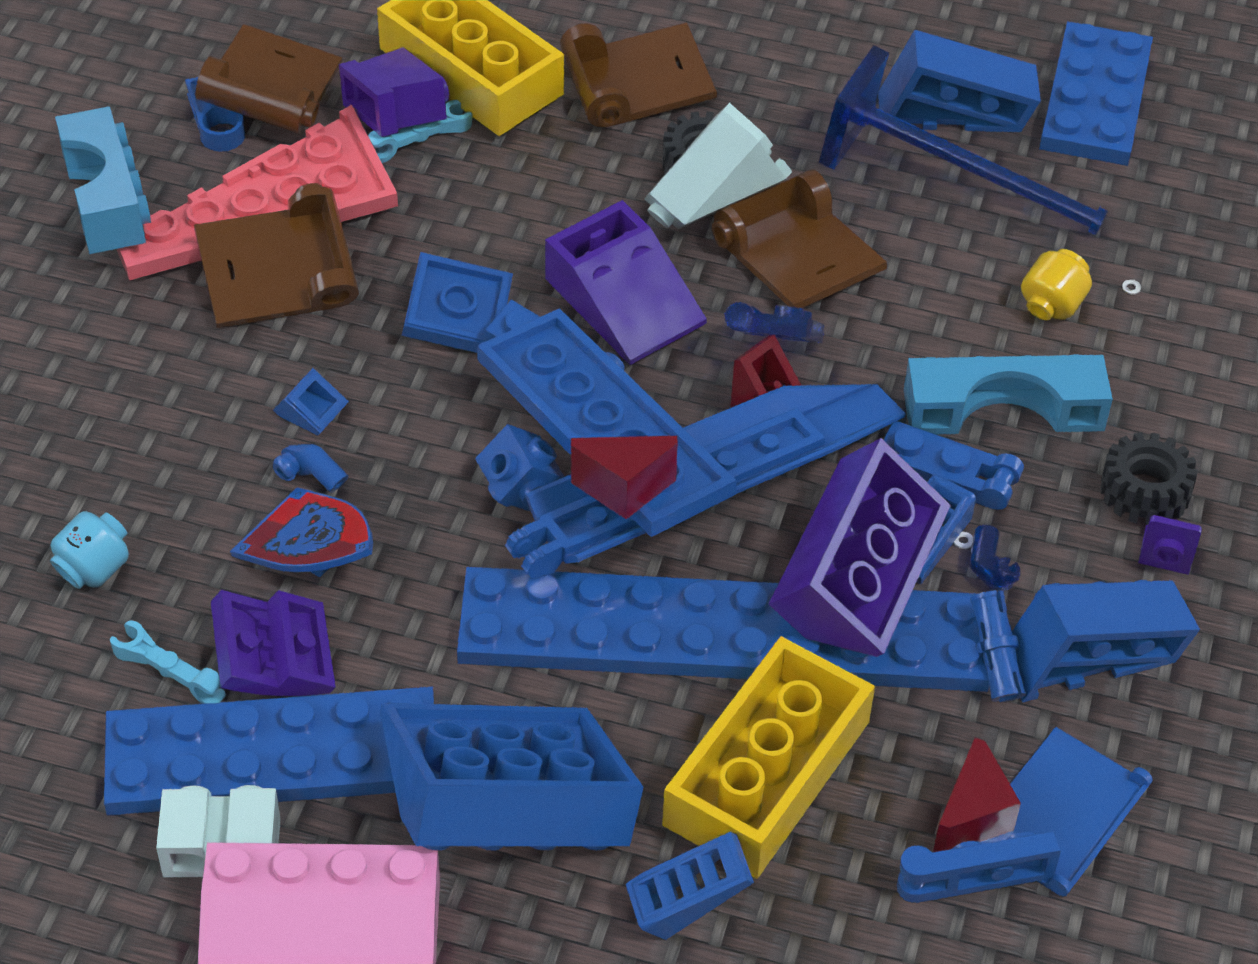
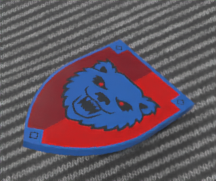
[230,487,373,577]

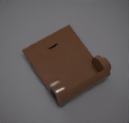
[560,22,717,127]
[195,24,342,134]
[712,169,887,312]
[194,183,359,328]

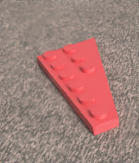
[117,105,398,280]

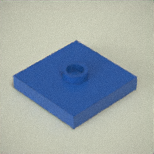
[402,252,513,353]

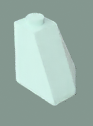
[644,103,792,229]

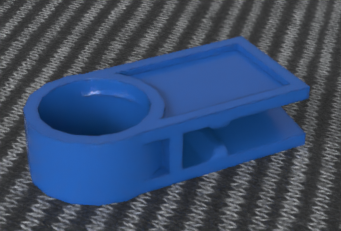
[185,77,245,152]

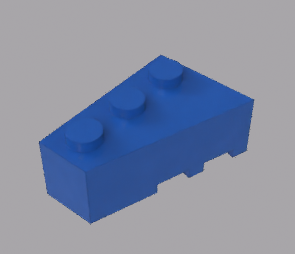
[878,30,1041,132]
[1012,580,1200,703]

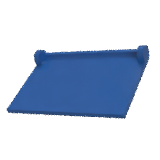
[980,727,1153,897]

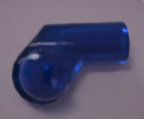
[969,525,1021,591]

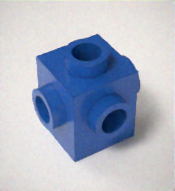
[475,424,564,512]

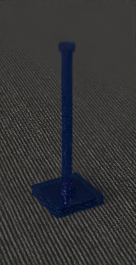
[819,45,1108,236]

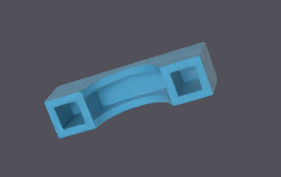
[55,106,151,254]
[903,354,1113,435]

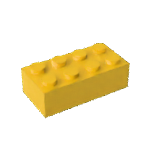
[377,0,564,136]
[662,636,875,879]

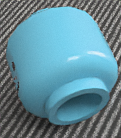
[49,511,129,589]

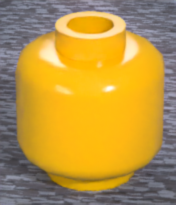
[1021,249,1092,321]

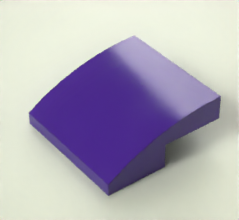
[211,590,336,696]

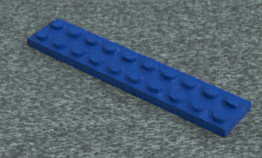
[457,567,989,692]

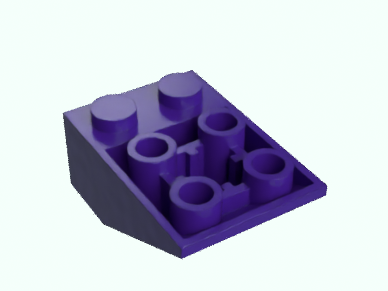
[545,200,707,365]

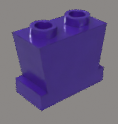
[339,47,449,137]

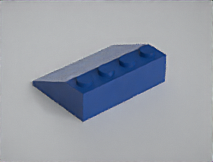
[380,703,644,850]

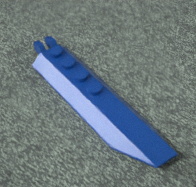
[505,384,906,579]

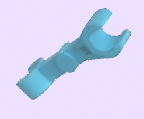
[368,100,472,163]
[110,620,226,704]

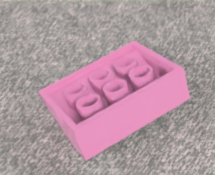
[198,842,440,964]

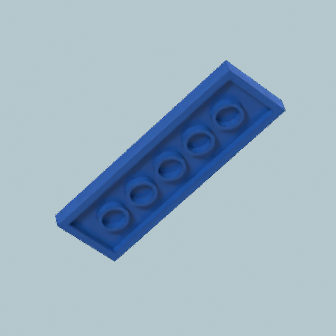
[477,308,737,537]
[104,686,434,816]

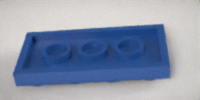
[1039,21,1153,166]

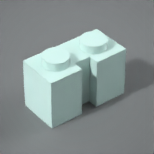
[156,785,280,877]

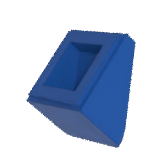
[273,368,349,436]

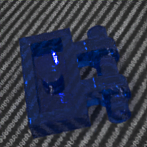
[725,302,825,344]

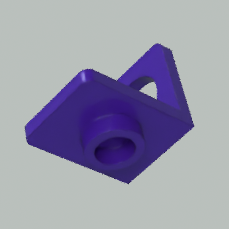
[1138,515,1202,575]

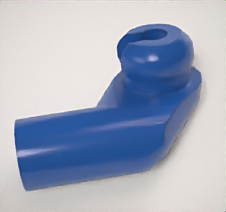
[273,444,348,493]

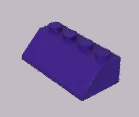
[769,438,951,657]

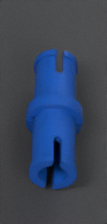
[970,590,1026,702]

